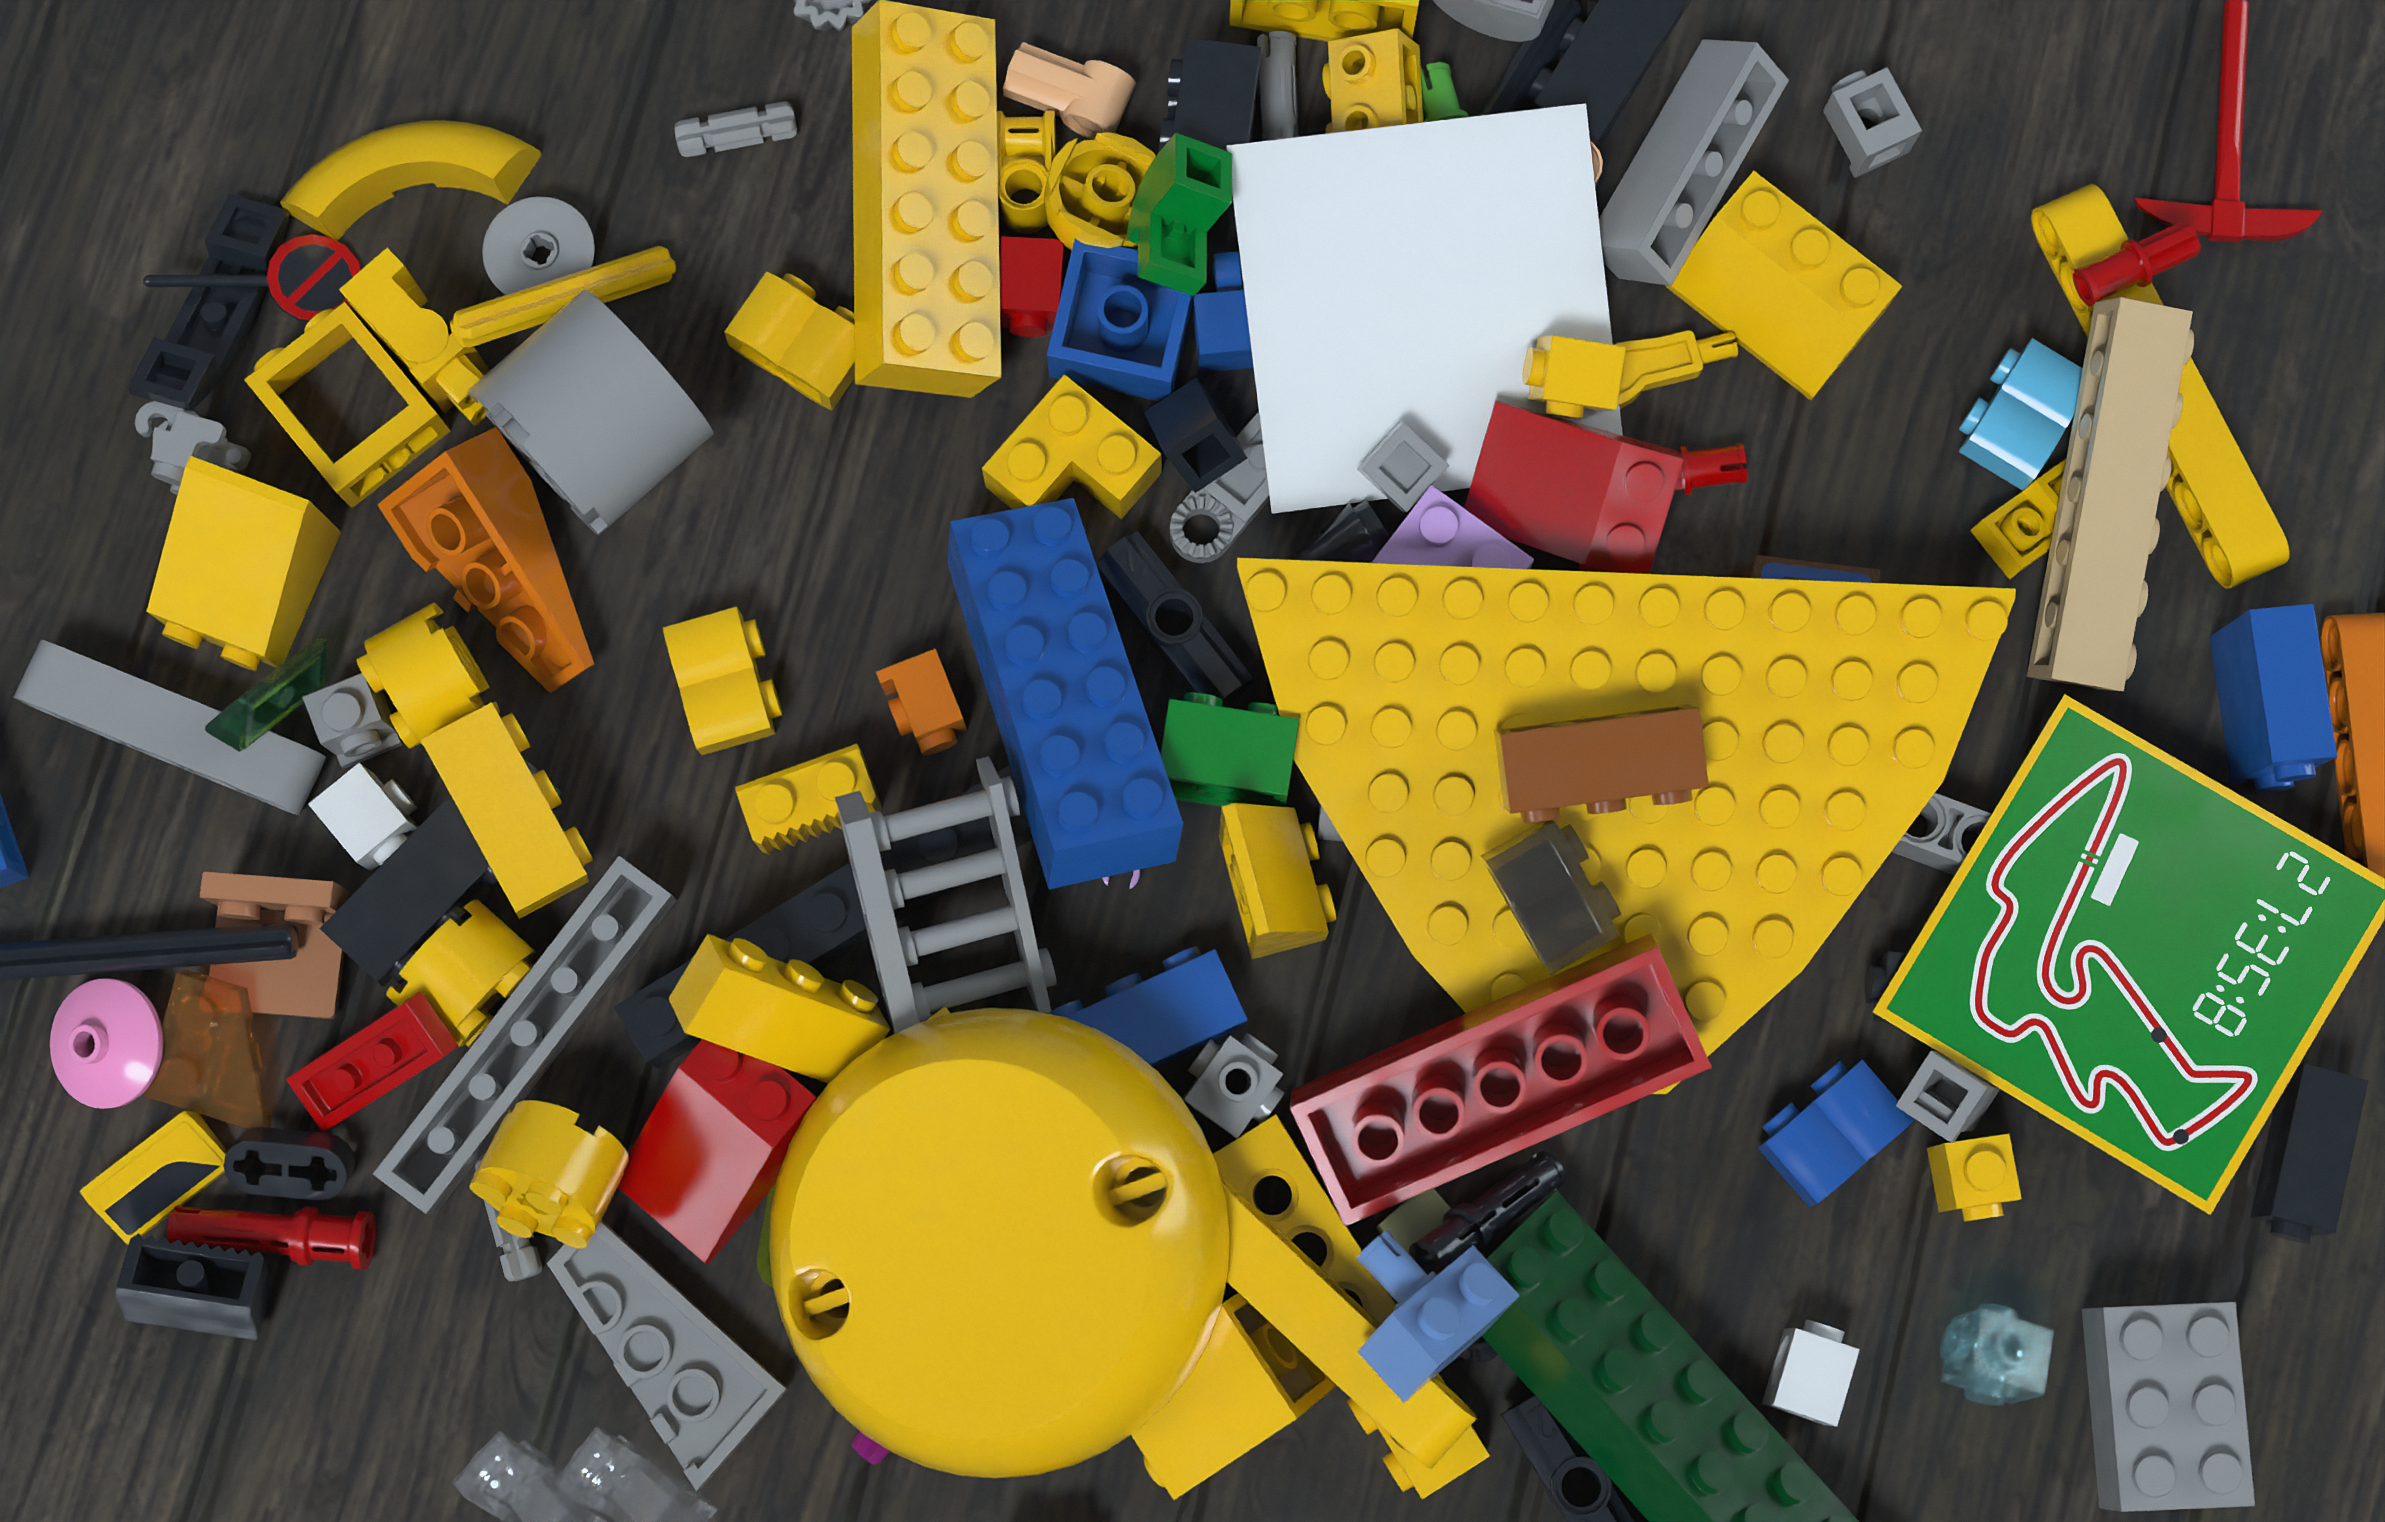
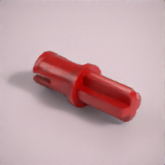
[2072,222,2201,307]
[1675,443,1747,495]

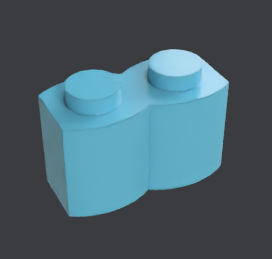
[1958,338,2083,491]

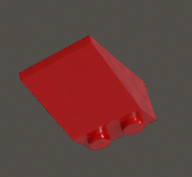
[1464,400,1684,574]
[618,1039,818,1265]

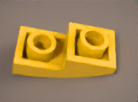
[1970,459,2066,580]

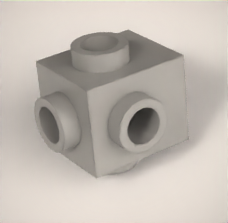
[1182,1033,1284,1138]

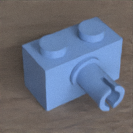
[1356,1230,1520,1403]

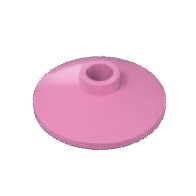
[50,978,163,1109]

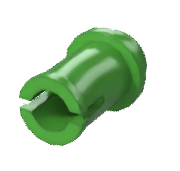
[1421,62,1469,122]

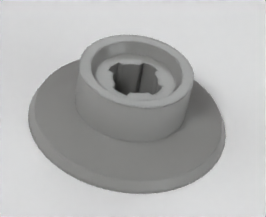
[482,197,595,295]

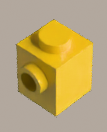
[1523,335,1626,419]
[1927,1134,2022,1222]

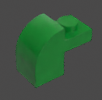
[1127,133,1232,296]

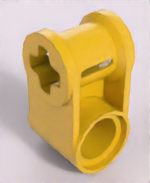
[997,110,1056,234]

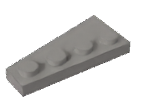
[547,1220,789,1491]

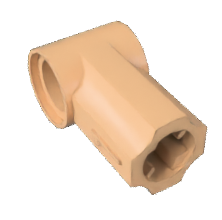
[1003,42,1136,140]

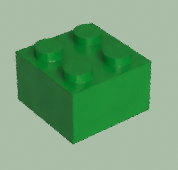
[1160,693,1299,807]

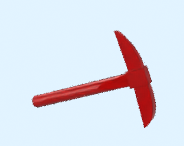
[2133,0,2323,243]

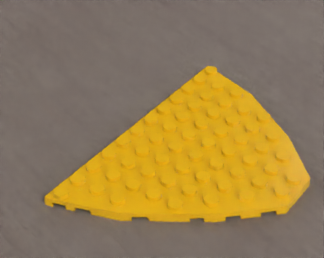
[1237,558,2016,1095]

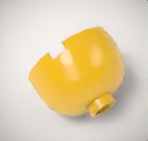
[1044,132,1156,251]

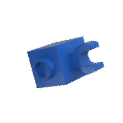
[1193,252,1254,373]

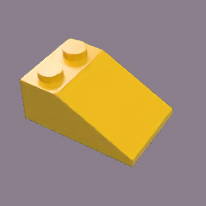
[1219,803,1336,959]

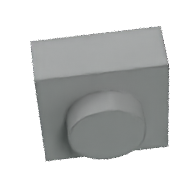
[1357,422,1450,512]

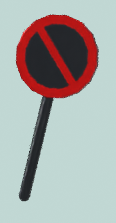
[143,234,361,322]

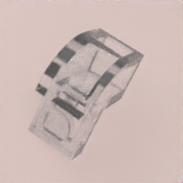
[555,1427,718,1522]
[452,1431,610,1522]

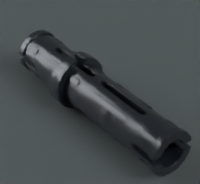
[1408,1151,1566,1275]

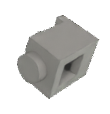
[1823,67,1922,178]
[303,673,403,769]
[1896,1051,2000,1143]

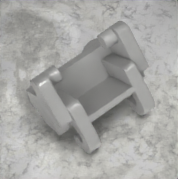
[135,401,251,495]

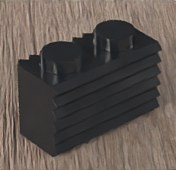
[115,1233,272,1340]

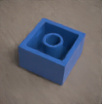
[1047,239,1193,401]

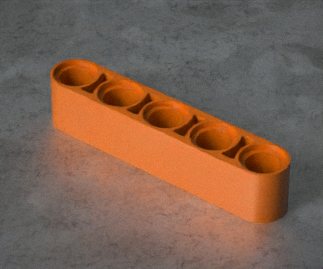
[2320,613,2385,922]

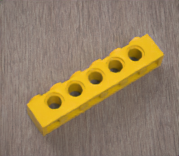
[1212,1115,1490,1499]

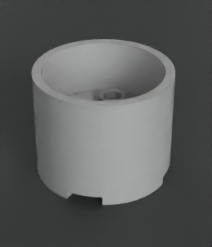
[467,289,714,536]

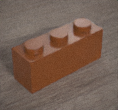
[1494,704,1709,823]

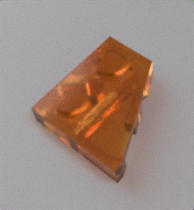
[144,969,273,1129]

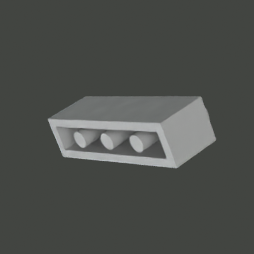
[1599,39,1789,286]

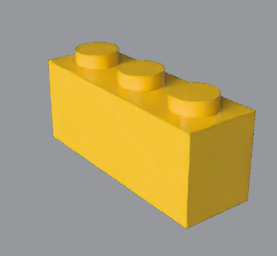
[420,702,593,919]
[668,934,891,1084]

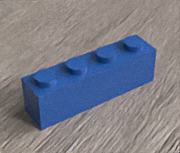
[1047,946,1248,1068]

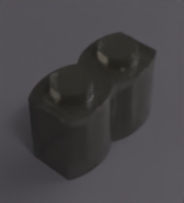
[1480,820,1621,975]

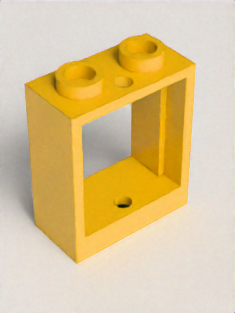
[244,302,450,508]

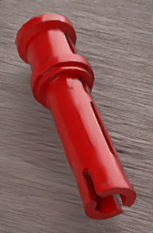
[167,1205,376,1270]

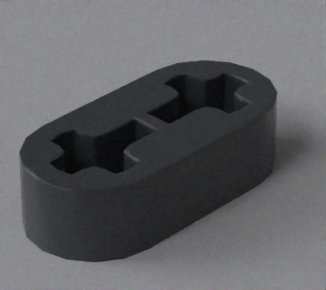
[223,1127,356,1200]

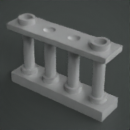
[835,756,1057,1035]

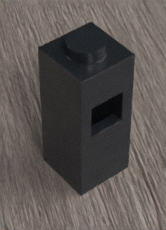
[2250,1063,2368,1244]

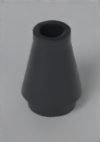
[1295,500,1390,563]

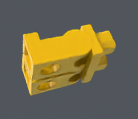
[339,248,490,426]

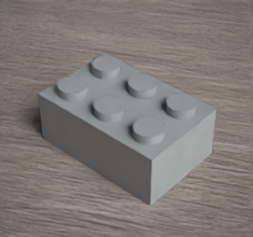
[2082,1302,2255,1512]

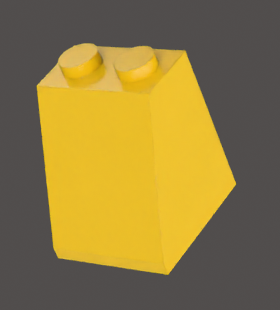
[146,456,341,671]
[1131,1293,1337,1500]

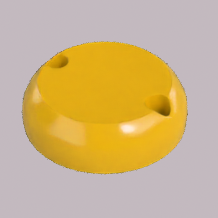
[769,1008,1230,1478]

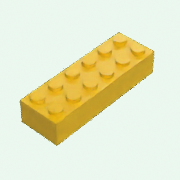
[852,0,1001,398]

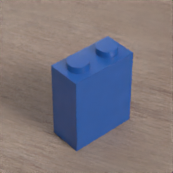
[2209,604,2337,793]

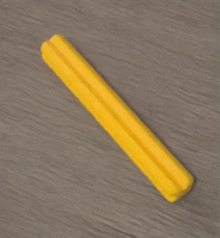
[450,246,676,348]

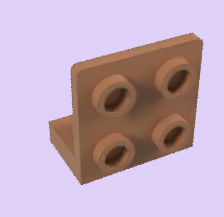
[200,872,352,1019]

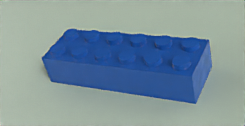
[947,498,1183,889]

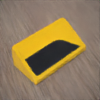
[80,1110,227,1245]

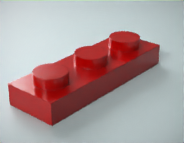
[285,991,459,1132]

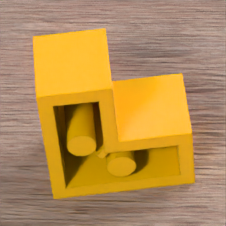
[982,374,1162,519]

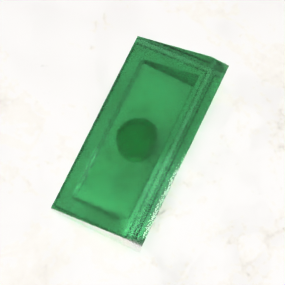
[205,636,328,752]

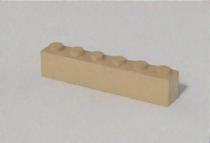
[2027,297,2194,692]

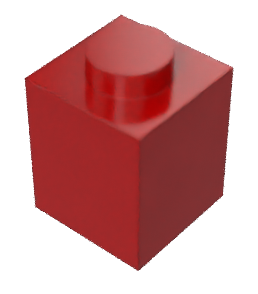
[999,236,1066,337]

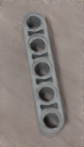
[13,640,327,816]

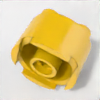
[356,602,500,749]
[386,899,536,1048]
[469,1100,629,1249]

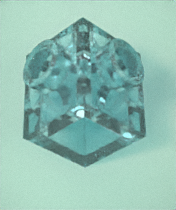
[1940,1304,2054,1405]

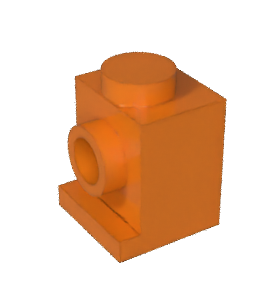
[876,649,967,756]

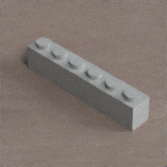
[373,856,677,1214]

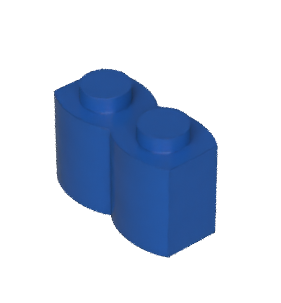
[1757,1060,1915,1207]

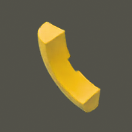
[280,120,542,241]

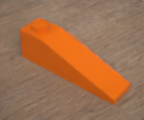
[377,427,594,693]

